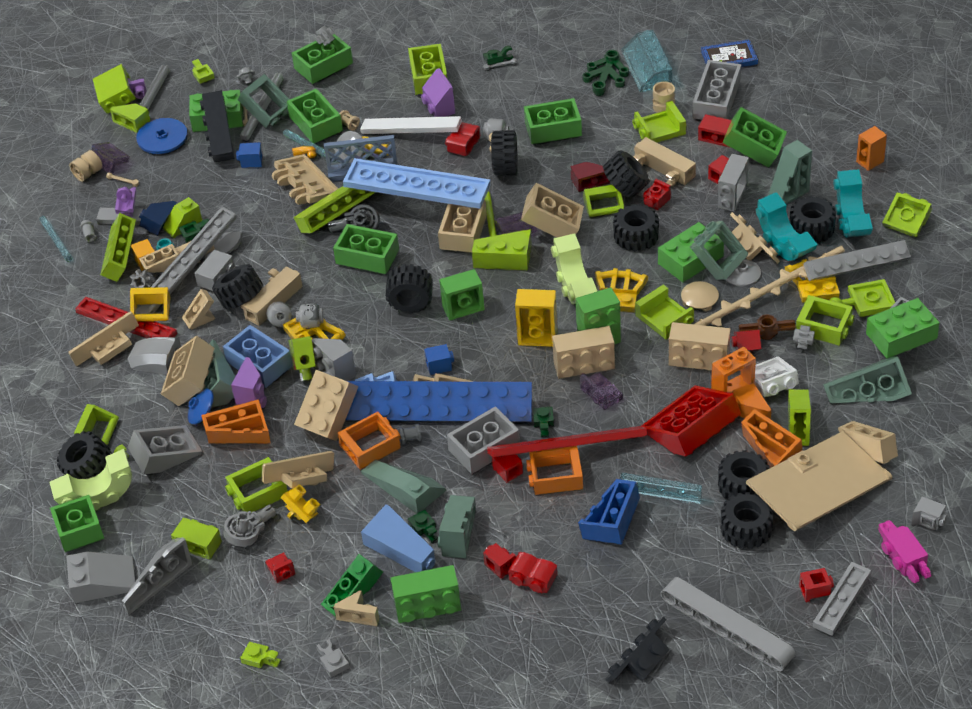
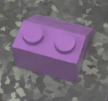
[421,68,455,117]
[231,357,267,409]

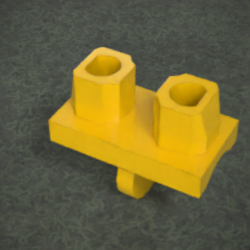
[280,484,320,523]

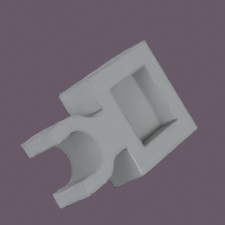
[316,639,350,678]

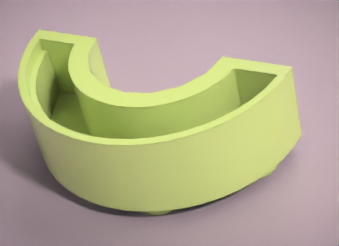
[551,233,597,304]
[50,449,132,511]

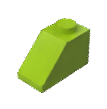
[110,103,151,133]
[163,197,202,238]

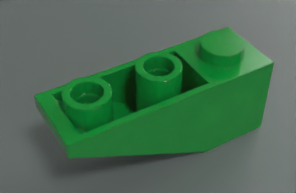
[321,554,383,617]

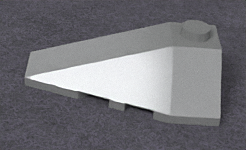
[122,537,192,616]

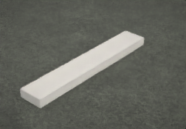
[360,116,462,134]

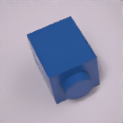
[236,142,263,168]
[424,344,454,375]

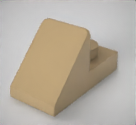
[182,289,215,329]
[334,591,379,626]

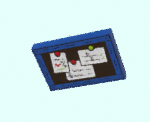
[701,40,758,67]

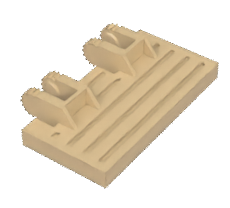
[271,154,338,205]

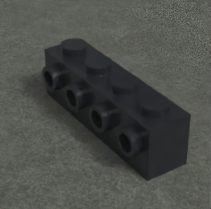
[200,90,235,163]

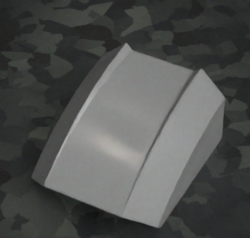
[128,337,181,375]

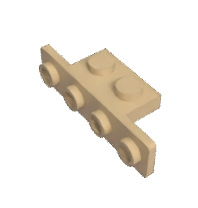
[730,212,780,264]
[69,311,139,366]
[262,451,334,489]

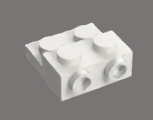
[755,356,799,397]

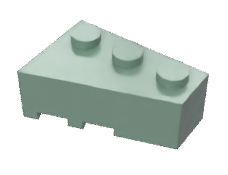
[768,140,812,204]
[438,495,476,559]

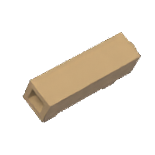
[634,137,696,187]
[240,267,303,326]

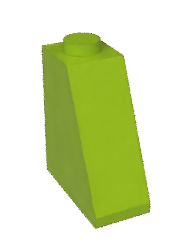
[788,389,811,446]

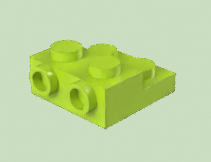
[882,192,932,237]

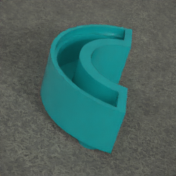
[833,169,873,237]
[756,192,818,261]

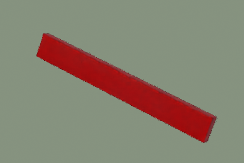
[487,426,647,457]

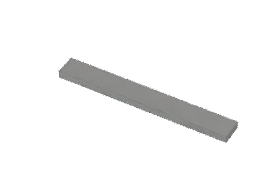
[136,206,237,314]

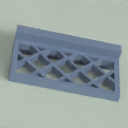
[324,135,397,182]

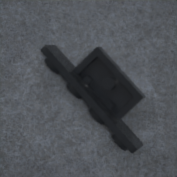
[605,616,670,682]

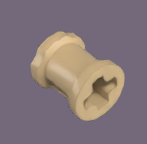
[339,110,360,131]

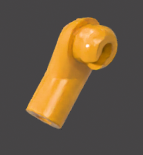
[292,146,317,158]

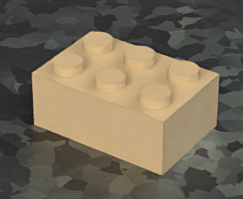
[521,183,584,237]
[438,200,487,253]
[669,322,730,370]
[552,326,615,379]
[161,336,214,406]
[294,370,358,441]

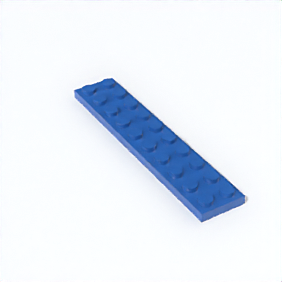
[345,381,532,422]

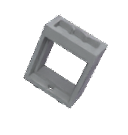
[718,154,749,212]

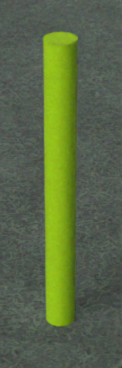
[484,191,497,237]

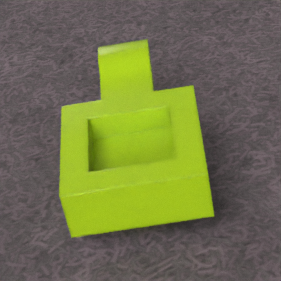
[192,59,215,84]
[240,641,281,668]

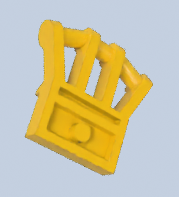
[785,259,840,303]
[595,268,648,313]
[283,318,346,360]

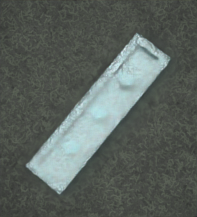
[620,473,702,504]

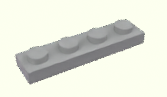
[813,562,871,636]

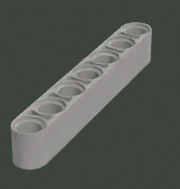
[660,577,796,671]

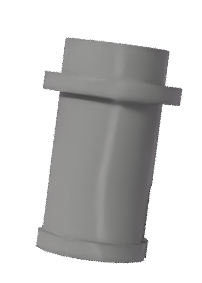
[80,220,96,242]

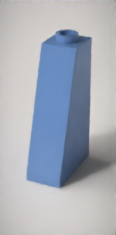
[361,505,435,572]

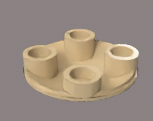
[681,281,719,311]

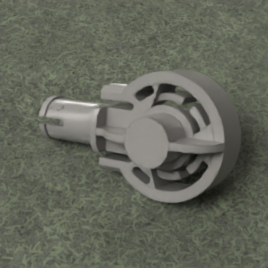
[223,505,276,547]

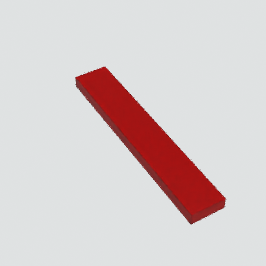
[75,297,178,338]

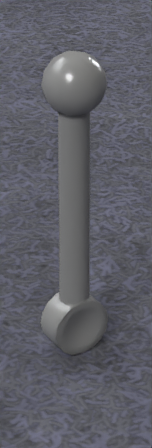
[483,58,517,70]

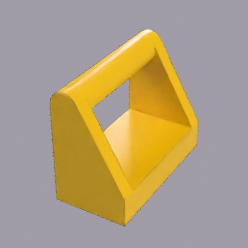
[130,287,170,321]

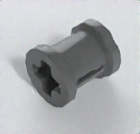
[399,424,422,445]

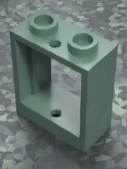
[237,74,290,128]
[690,221,749,280]

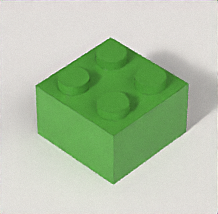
[439,269,484,320]
[50,495,104,552]

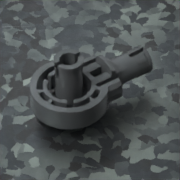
[328,205,380,233]

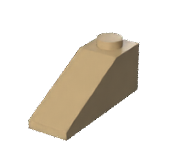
[838,421,898,464]

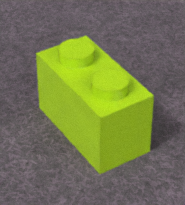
[171,517,222,560]

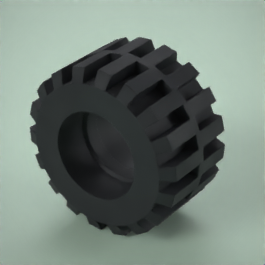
[491,130,518,175]
[603,150,650,198]
[789,196,836,243]
[613,204,659,251]
[212,264,263,309]
[385,264,433,313]
[57,431,112,479]
[718,450,770,501]
[720,492,774,549]

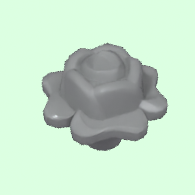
[237,67,256,85]

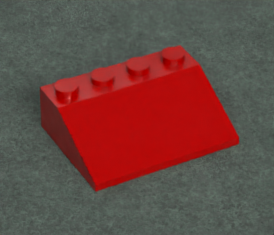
[641,385,741,457]

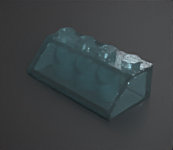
[621,30,672,92]

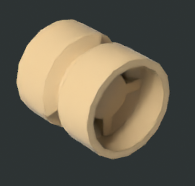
[653,82,675,113]
[69,150,103,182]

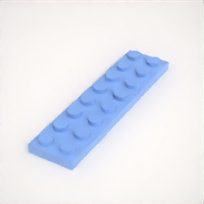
[343,158,490,209]

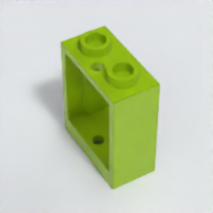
[796,295,855,346]
[225,457,288,513]

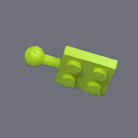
[830,279,895,317]

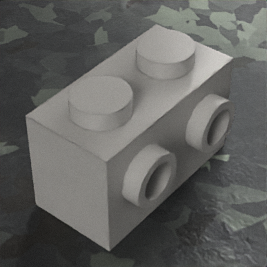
[195,250,235,291]

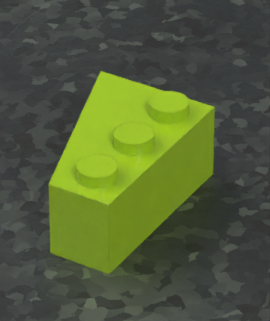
[472,229,532,270]

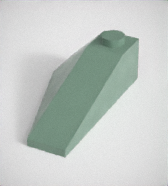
[204,339,235,407]
[823,356,912,403]
[361,460,446,514]

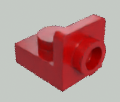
[265,552,295,583]

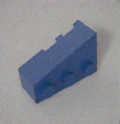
[578,479,640,544]

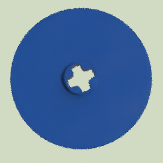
[136,118,188,154]

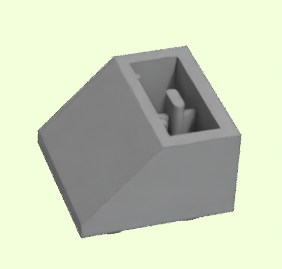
[312,338,356,381]

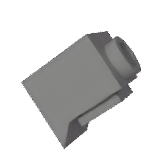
[911,496,947,531]

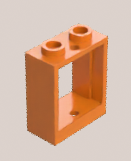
[711,347,756,393]
[338,412,401,470]
[526,446,583,495]

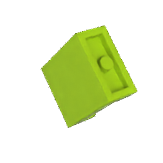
[93,64,135,114]
[632,101,686,143]
[635,284,694,340]

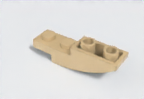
[139,241,215,272]

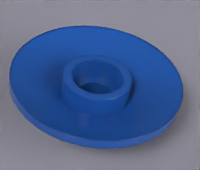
[188,389,214,425]

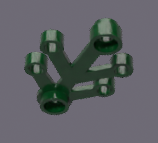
[582,49,629,96]

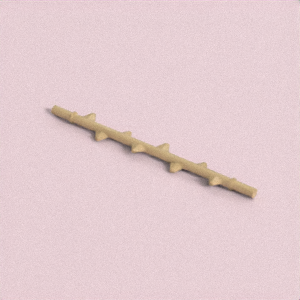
[694,246,845,327]

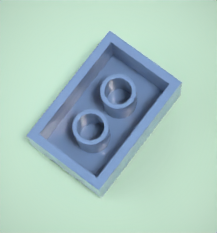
[223,325,293,388]

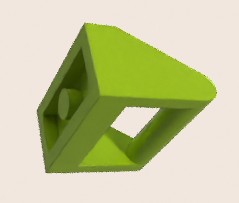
[583,185,624,218]
[74,404,119,445]

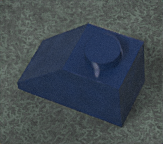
[139,201,177,236]

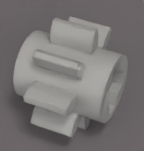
[315,25,335,46]
[130,269,153,288]
[793,325,815,349]

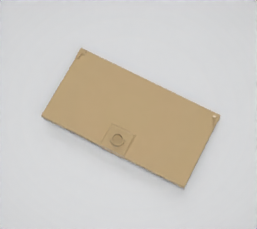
[746,431,892,531]

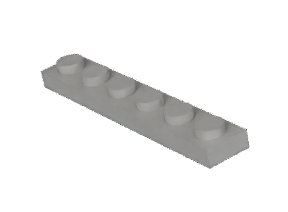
[803,240,911,281]

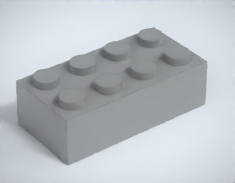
[692,60,741,120]

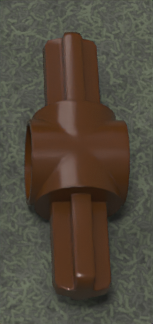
[738,314,796,340]

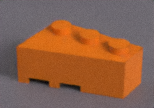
[201,399,271,444]
[741,409,803,468]

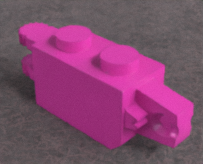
[878,520,931,583]

